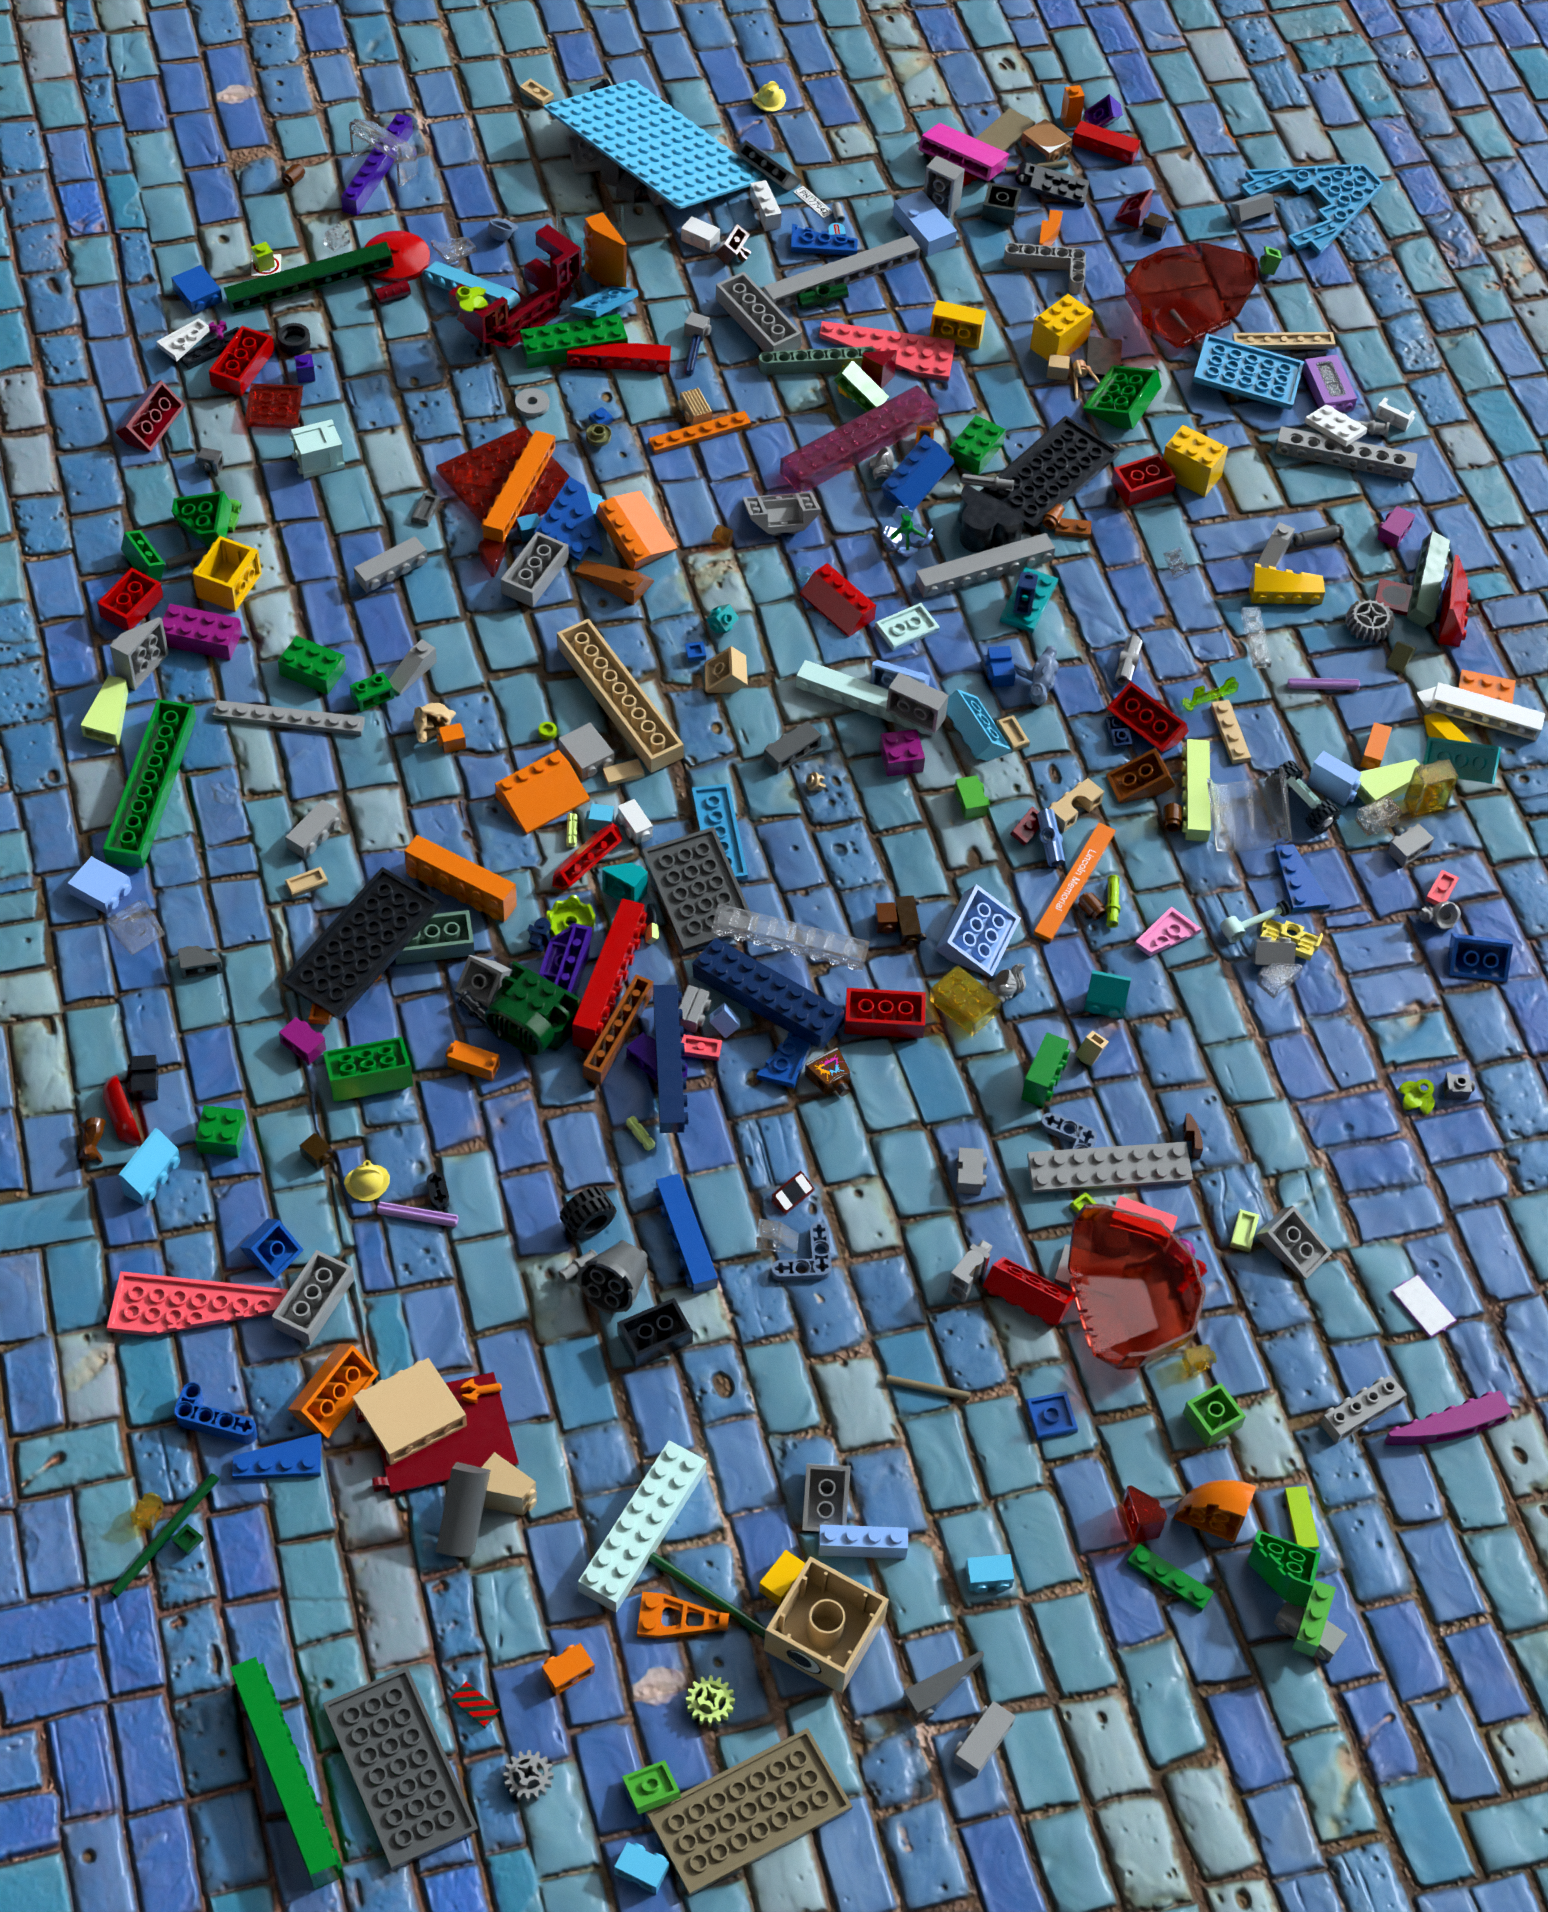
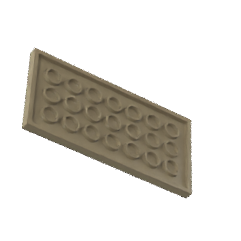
[646,1728,853,1896]

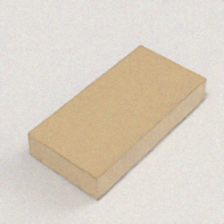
[996,715,1030,751]
[603,759,644,786]
[285,867,329,898]

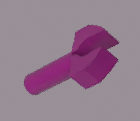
[209,320,227,340]

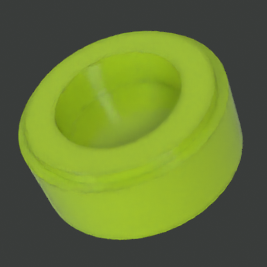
[538,722,557,740]

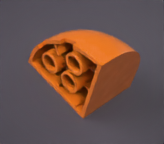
[1173,1480,1256,1543]

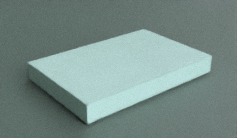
[875,603,940,651]

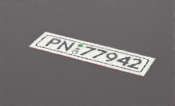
[793,186,833,218]

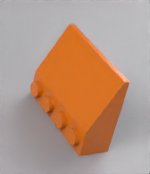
[583,212,627,288]
[595,490,678,571]
[495,750,590,835]

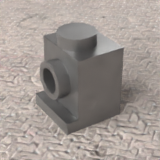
[195,447,224,476]
[1442,1072,1475,1100]

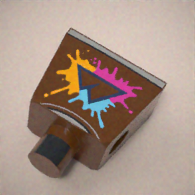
[805,1047,851,1097]

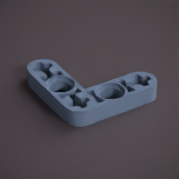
[1041,1112,1097,1149]
[771,1222,832,1281]

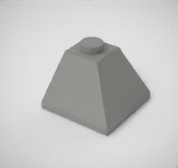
[455,955,512,1007]

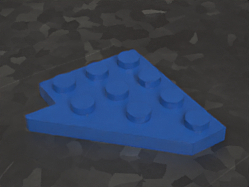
[533,476,603,562]

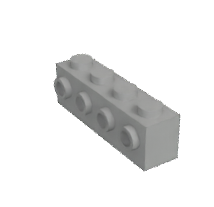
[354,537,428,593]
[1321,1375,1407,1444]

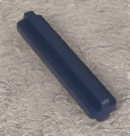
[685,334,701,375]

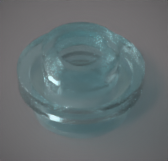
[796,566,814,583]

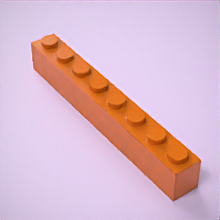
[481,430,555,543]

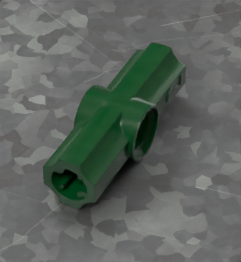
[796,283,849,309]

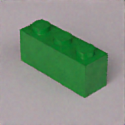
[121,530,165,581]

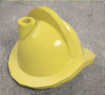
[752,81,786,112]
[344,1160,390,1201]

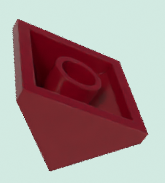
[1115,188,1153,228]
[861,350,897,389]

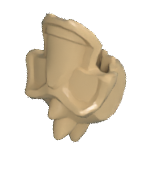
[413,703,456,743]

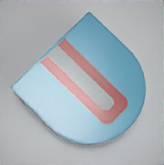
[828,223,846,236]

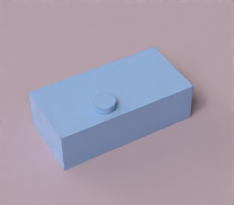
[893,190,957,257]

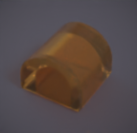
[712,524,734,547]

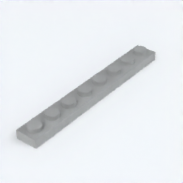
[213,700,365,736]

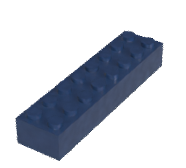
[692,937,844,1050]

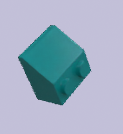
[602,863,648,903]
[1084,970,1131,1018]

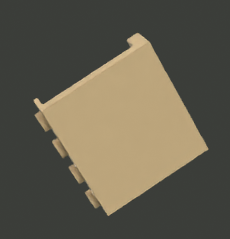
[352,1358,467,1465]

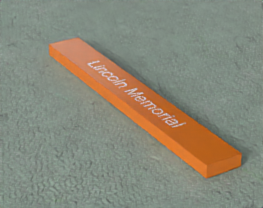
[1033,823,1116,943]

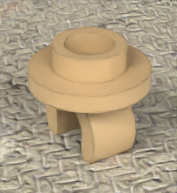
[806,772,826,791]

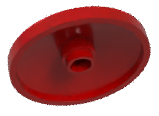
[364,231,430,283]

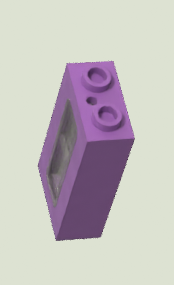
[1302,355,1357,412]

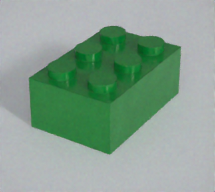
[949,415,1006,476]
[278,635,346,695]
[1021,1032,1070,1108]

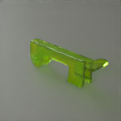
[1182,677,1239,711]

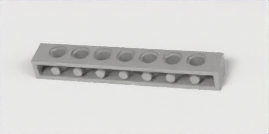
[1275,426,1418,481]

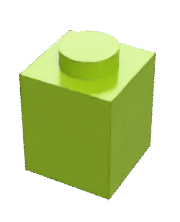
[251,241,275,272]

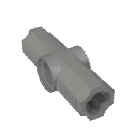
[1115,635,1142,687]

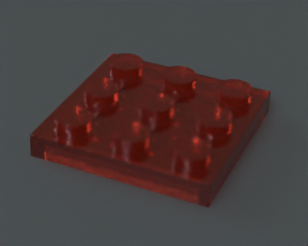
[245,383,304,429]

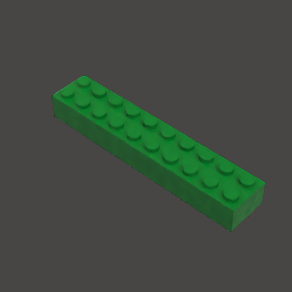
[103,699,196,869]
[230,1657,343,1890]

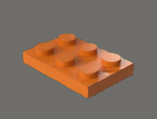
[1458,669,1516,704]

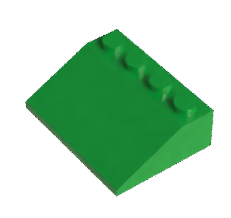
[1083,365,1162,430]
[323,1037,414,1102]

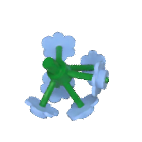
[882,506,933,557]

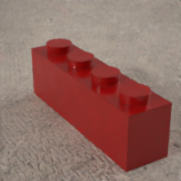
[1072,121,1141,165]

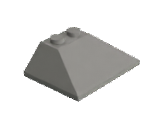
[742,492,821,535]

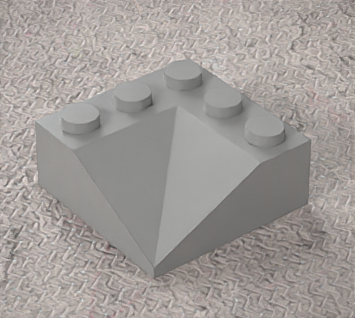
[110,617,169,690]

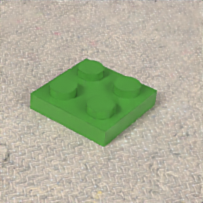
[622,1760,681,1814]

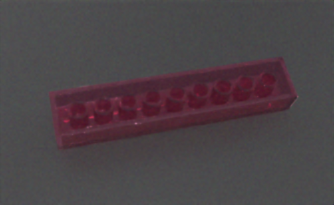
[780,385,939,493]

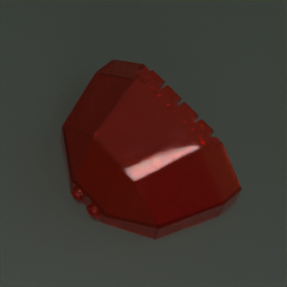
[1124,242,1258,349]
[1068,1204,1206,1370]

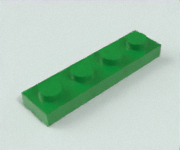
[1127,1544,1214,1612]

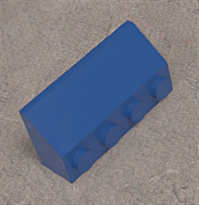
[881,435,954,512]

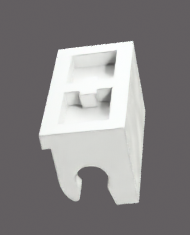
[1375,398,1416,431]

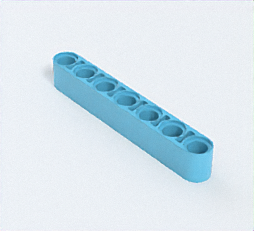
[422,261,520,312]

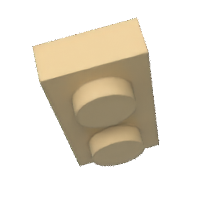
[519,78,554,106]

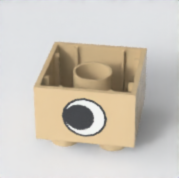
[764,1556,889,1693]

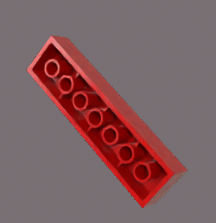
[572,898,647,1050]

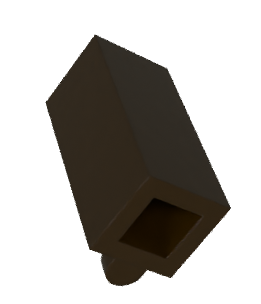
[894,895,927,946]

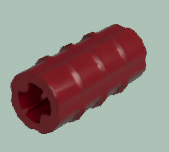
[374,280,411,304]

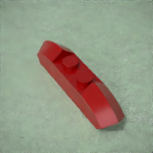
[552,823,622,890]

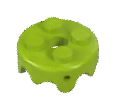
[547,895,595,937]

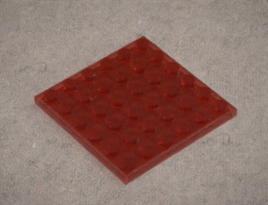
[436,426,569,529]

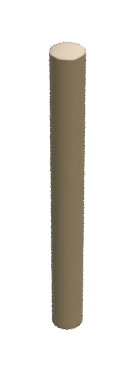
[1004,160,1069,174]
[886,1375,971,1401]

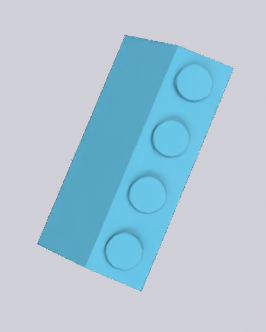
[946,689,1012,761]

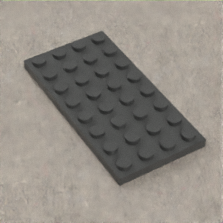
[323,1667,478,1870]

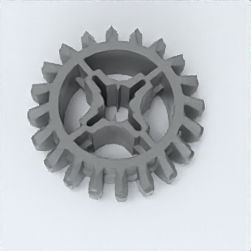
[1345,598,1395,643]

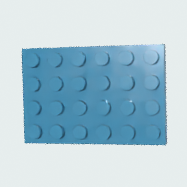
[1192,333,1304,410]

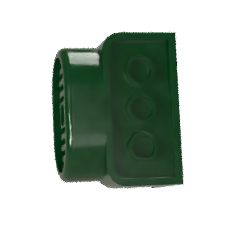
[485,961,580,1055]

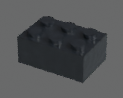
[617,1298,693,1368]

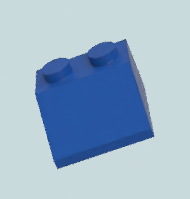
[239,1218,304,1279]

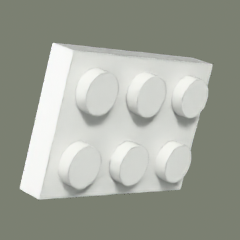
[1304,404,1367,447]

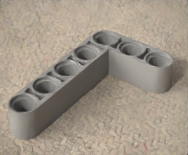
[1003,243,1086,295]

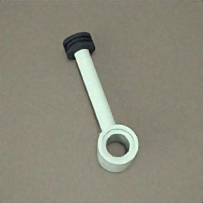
[1220,900,1291,943]

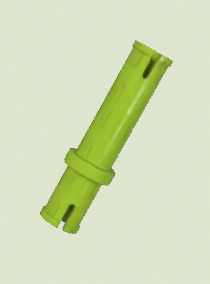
[1105,875,1121,928]

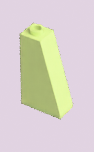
[81,675,128,746]
[1356,759,1427,811]

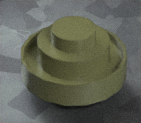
[586,424,612,447]

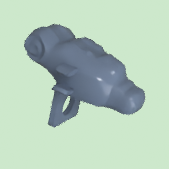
[1014,645,1059,706]

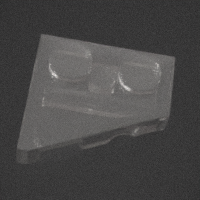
[431,237,477,265]

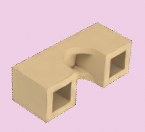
[1048,778,1104,833]

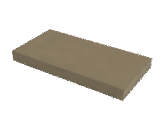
[975,108,1036,152]

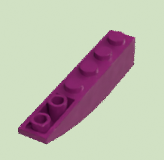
[1384,1390,1513,1445]

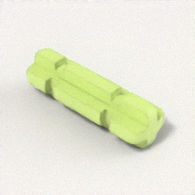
[566,813,578,848]
[626,1116,655,1151]

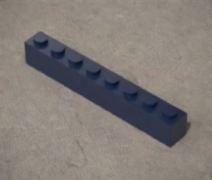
[653,984,689,1133]

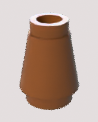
[1042,504,1065,529]

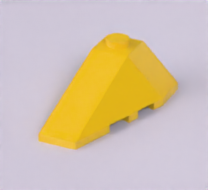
[1424,712,1472,778]

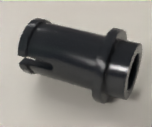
[589,78,611,92]

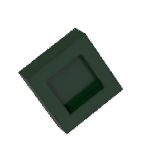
[171,1524,204,1555]

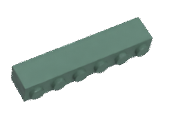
[1406,531,1450,628]

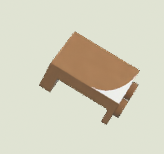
[1021,119,1072,162]

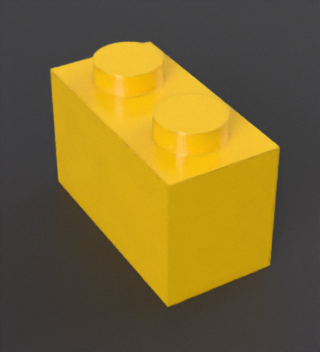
[759,1550,806,1606]

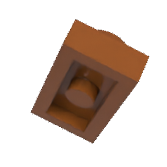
[1055,518,1091,539]

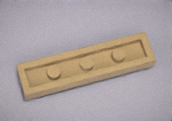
[1211,700,1251,764]

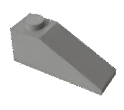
[1257,522,1295,568]
[389,639,437,695]

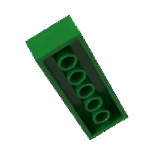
[520,314,628,369]

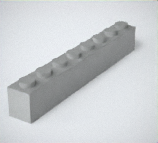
[915,533,1055,598]

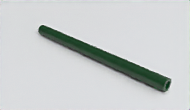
[109,1473,219,1598]
[648,1552,766,1640]

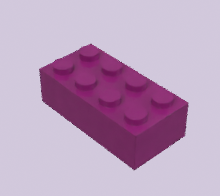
[162,604,242,660]

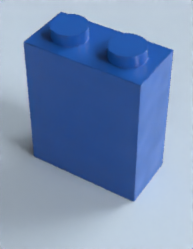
[171,265,223,314]

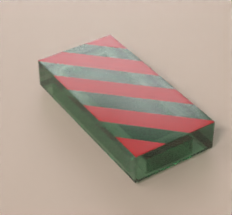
[451,1681,500,1729]

